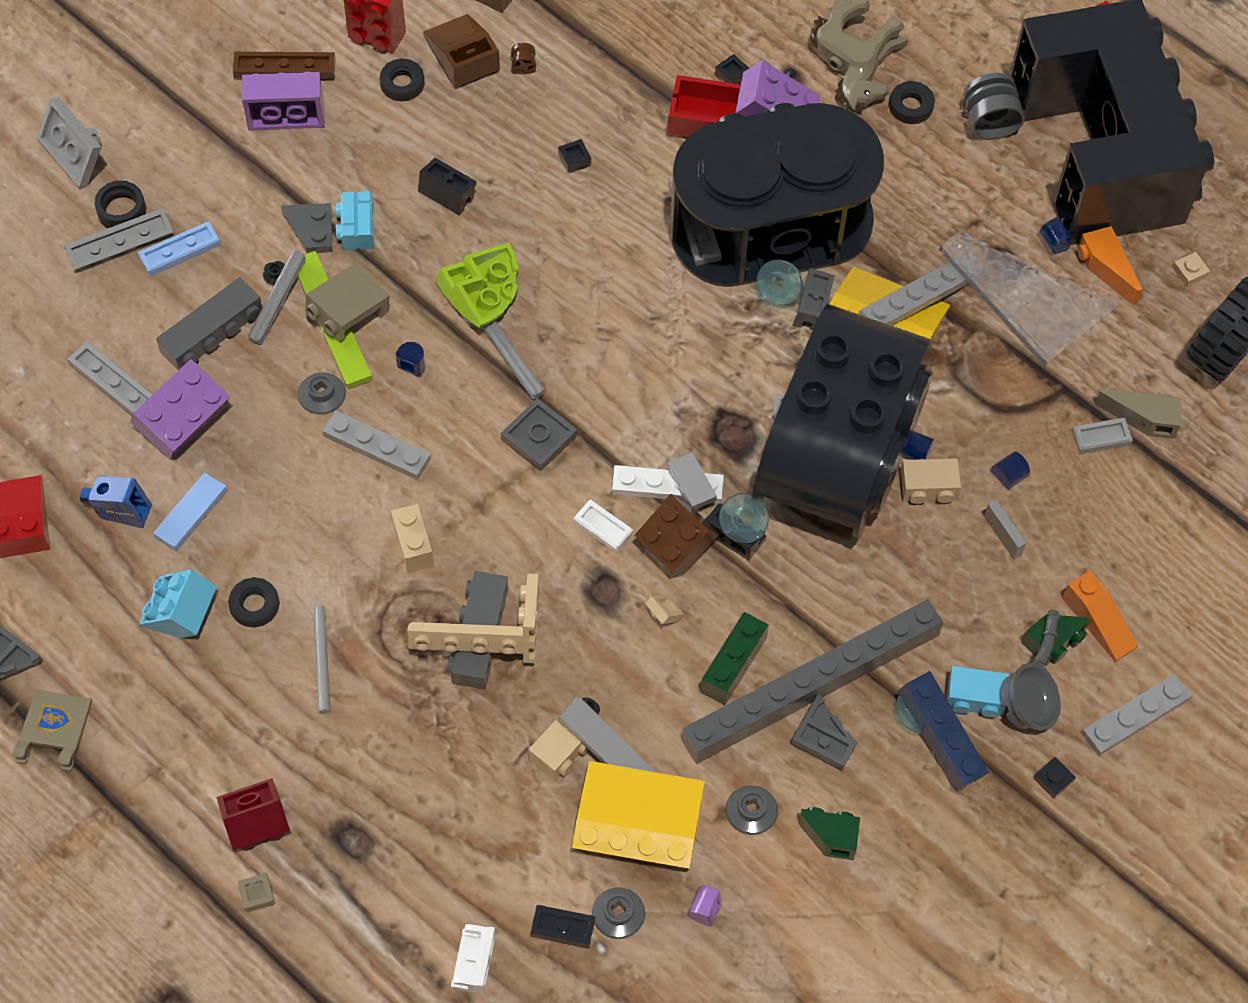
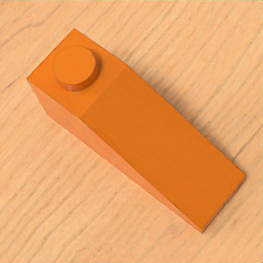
[1077,226,1143,304]
[1062,570,1138,662]

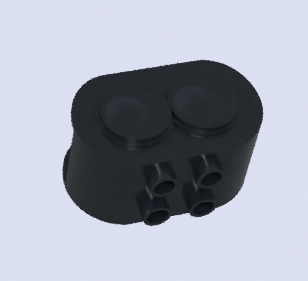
[670,103,884,287]
[752,304,933,539]

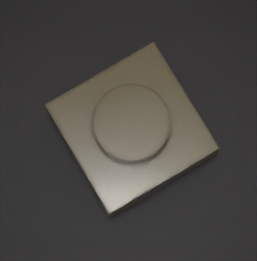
[238,873,275,912]

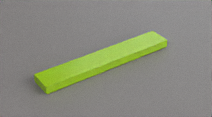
[297,251,373,389]

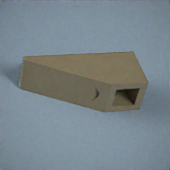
[1095,387,1181,439]

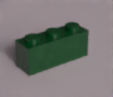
[700,612,769,706]

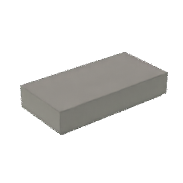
[1072,418,1133,454]
[668,452,717,509]
[984,500,1026,560]

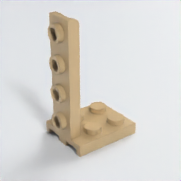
[408,573,539,663]

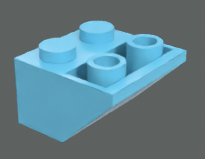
[139,569,217,638]

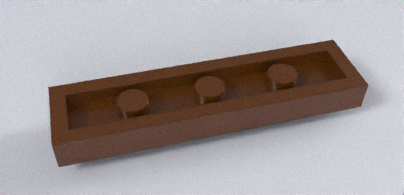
[232,51,336,79]

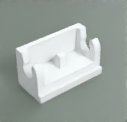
[451,924,496,994]

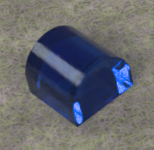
[1040,217,1071,254]
[395,342,425,377]
[902,431,934,460]
[990,451,1030,490]

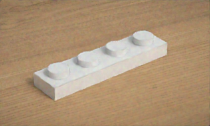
[612,465,724,504]

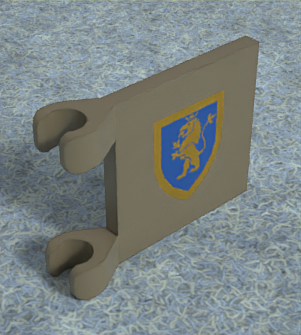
[13,690,92,771]

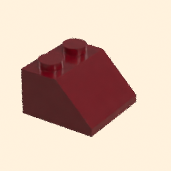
[216,778,290,851]

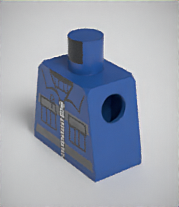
[80,476,152,528]

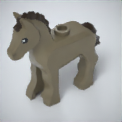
[810,0,908,113]

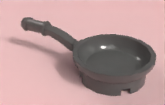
[1001,609,1061,731]

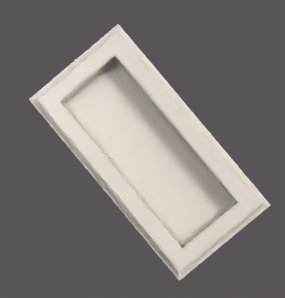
[573,500,634,553]

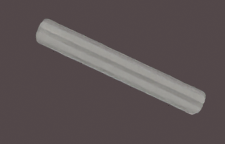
[248,250,305,344]
[482,320,544,399]

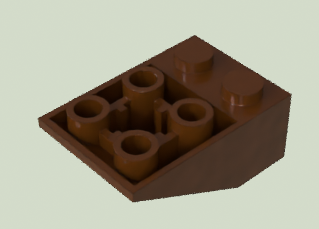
[423,14,500,87]

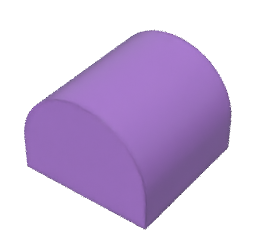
[688,886,722,927]

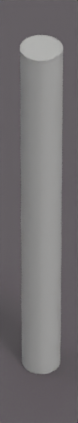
[314,605,330,714]

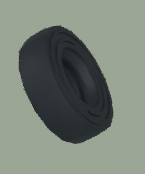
[379,58,425,101]
[889,81,935,124]
[228,577,280,628]

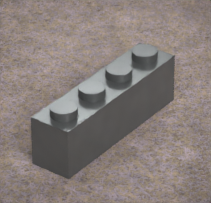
[156,277,262,370]
[447,571,509,690]

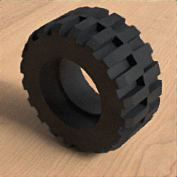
[1186,277,1248,381]

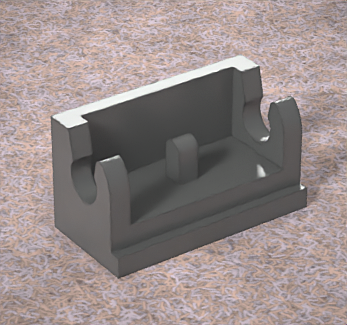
[792,268,835,330]

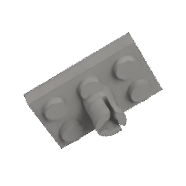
[37,97,101,188]

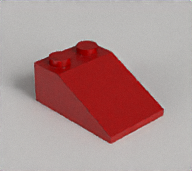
[0,475,50,558]

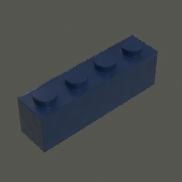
[898,671,989,792]

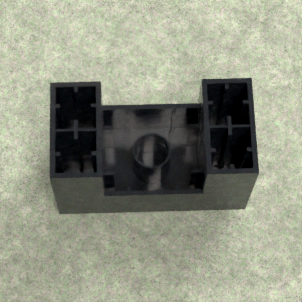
[1009,0,1214,246]

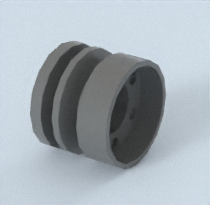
[963,73,1025,140]

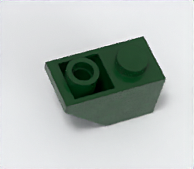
[1022,615,1090,666]
[799,807,860,860]

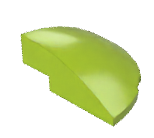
[435,242,519,328]

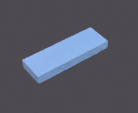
[137,221,221,277]
[153,472,227,551]

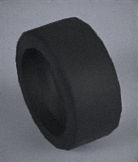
[94,181,146,229]

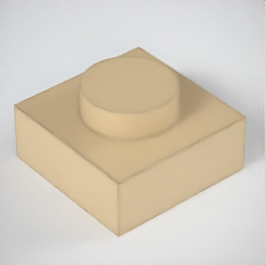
[1172,252,1210,287]
[645,594,684,624]

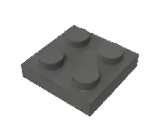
[501,398,577,470]

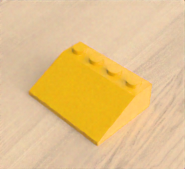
[830,266,950,341]
[572,761,705,869]

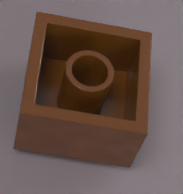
[634,494,719,575]

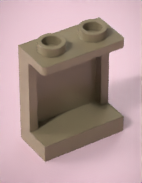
[305,264,390,342]

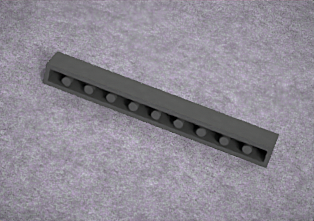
[682,599,943,765]

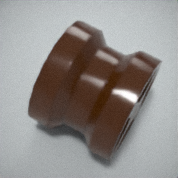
[511,43,536,74]

